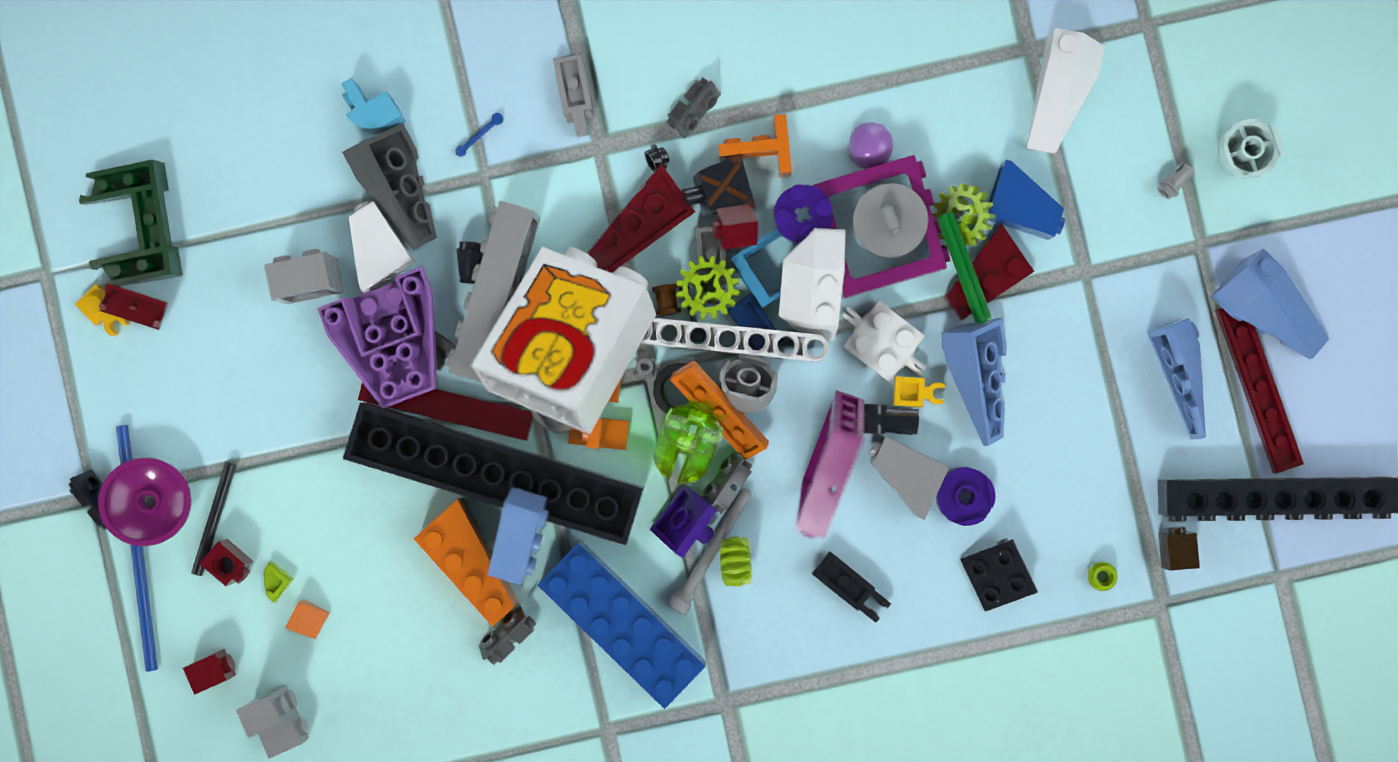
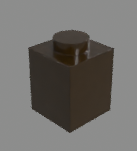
[1158,526,1200,571]

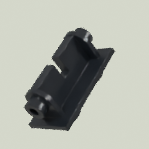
[68,469,107,531]

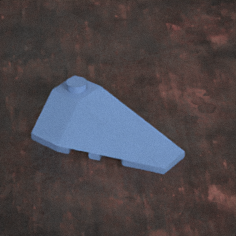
[1211,248,1329,359]
[1147,317,1206,440]
[941,318,1006,446]

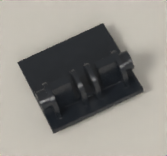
[960,538,1038,612]

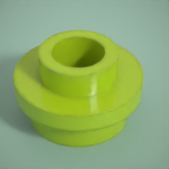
[1087,562,1118,591]

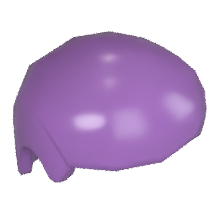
[849,122,893,169]

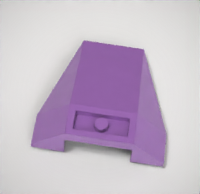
[317,267,437,409]

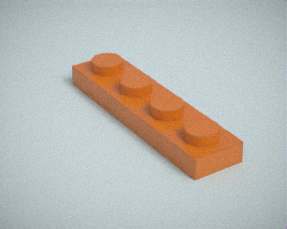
[670,360,769,460]

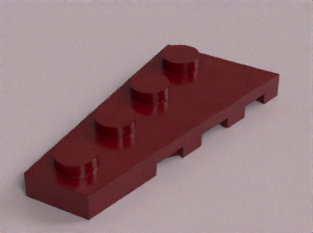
[586,164,695,273]

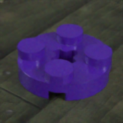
[773,184,833,244]
[935,467,996,526]

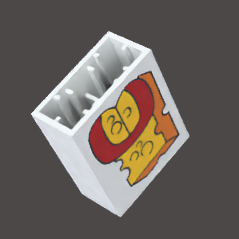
[471,247,656,434]

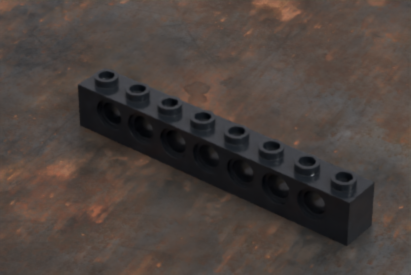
[1158,477,1398,522]

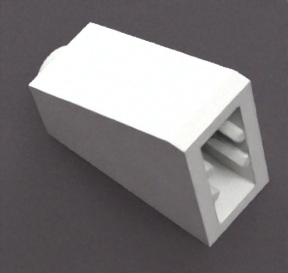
[349,201,417,293]

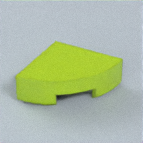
[263,561,294,603]

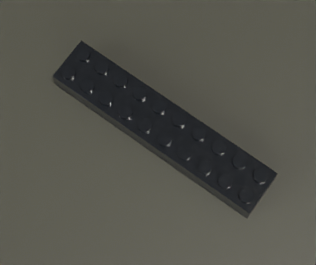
[343,402,645,545]

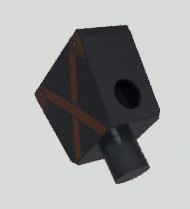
[682,154,756,216]

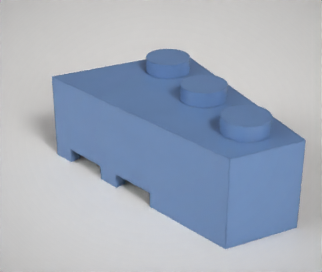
[488,487,549,585]

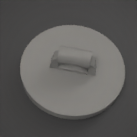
[853,183,928,258]

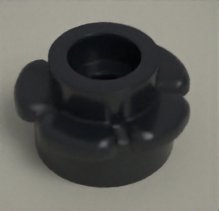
[644,144,670,172]

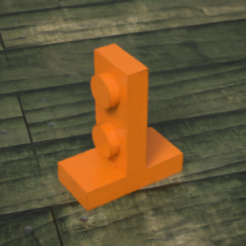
[718,114,792,178]
[568,418,629,450]

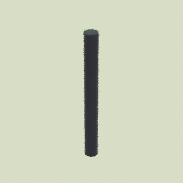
[191,461,237,576]

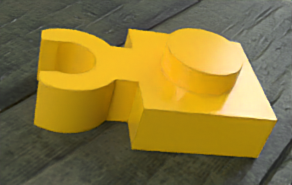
[75,284,130,337]
[892,376,945,407]

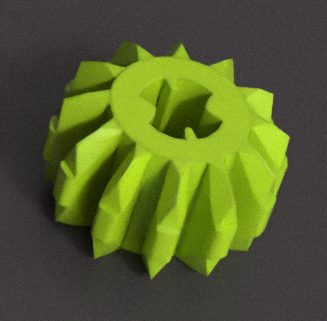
[720,536,752,587]

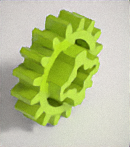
[932,184,995,246]
[676,256,740,320]

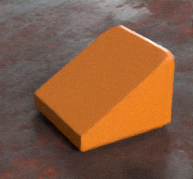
[285,599,329,639]

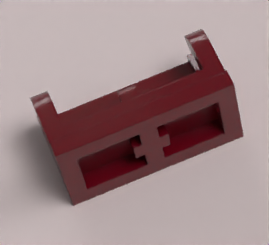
[99,283,169,330]

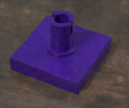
[649,483,718,558]

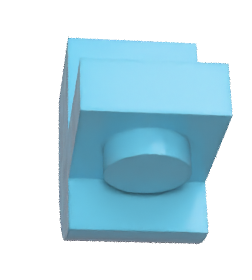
[341,78,407,134]

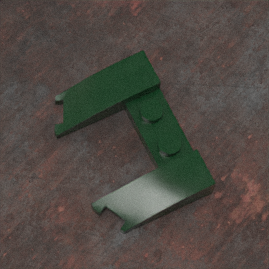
[79,159,183,287]

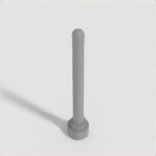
[667,489,752,615]

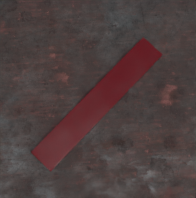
[1215,308,1304,474]
[358,382,534,441]

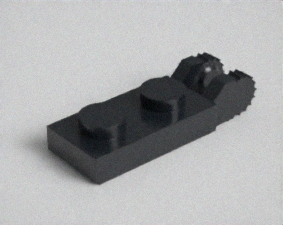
[811,551,891,623]

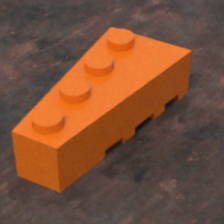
[414,497,519,627]

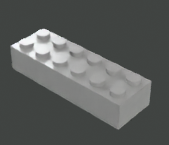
[446,201,540,382]

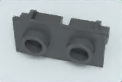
[666,77,721,139]
[703,452,753,514]
[479,606,536,665]

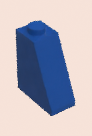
[988,159,1065,240]

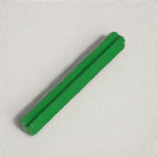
[937,212,992,324]

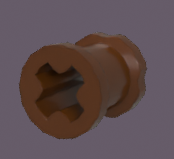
[652,283,682,317]

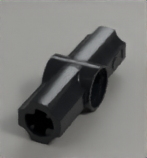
[830,404,919,435]

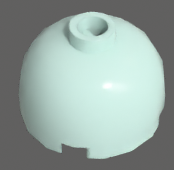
[1218,118,1283,179]

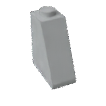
[868,436,949,520]

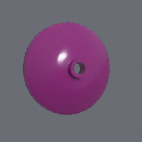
[98,458,192,546]

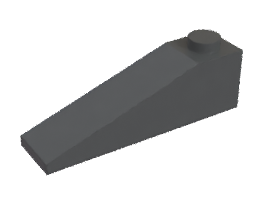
[342,123,437,250]

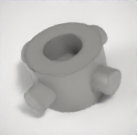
[634,356,656,378]

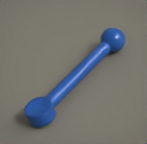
[455,113,503,157]

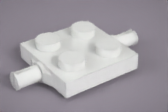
[841,300,927,382]

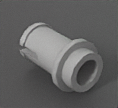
[1157,162,1195,199]

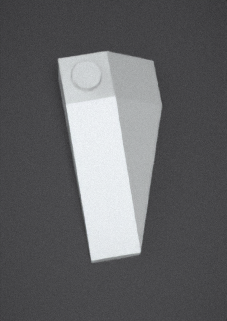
[1026,28,1105,154]

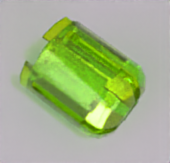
[653,401,723,484]

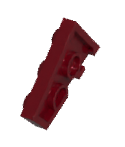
[945,224,1035,321]

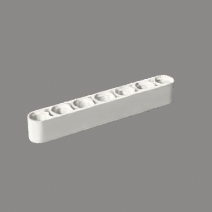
[640,318,829,362]

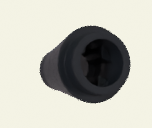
[456,241,484,284]

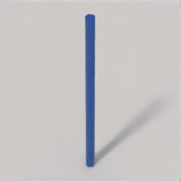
[116,425,158,672]

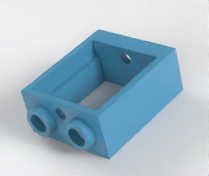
[730,229,798,309]

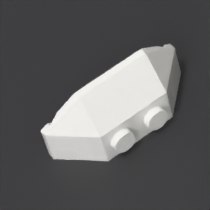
[779,228,845,341]

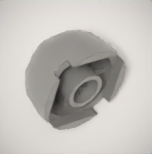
[719,355,778,414]

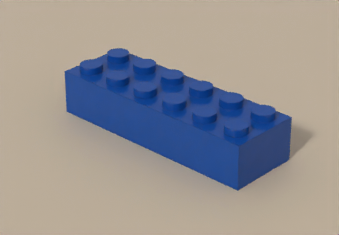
[537,540,706,709]

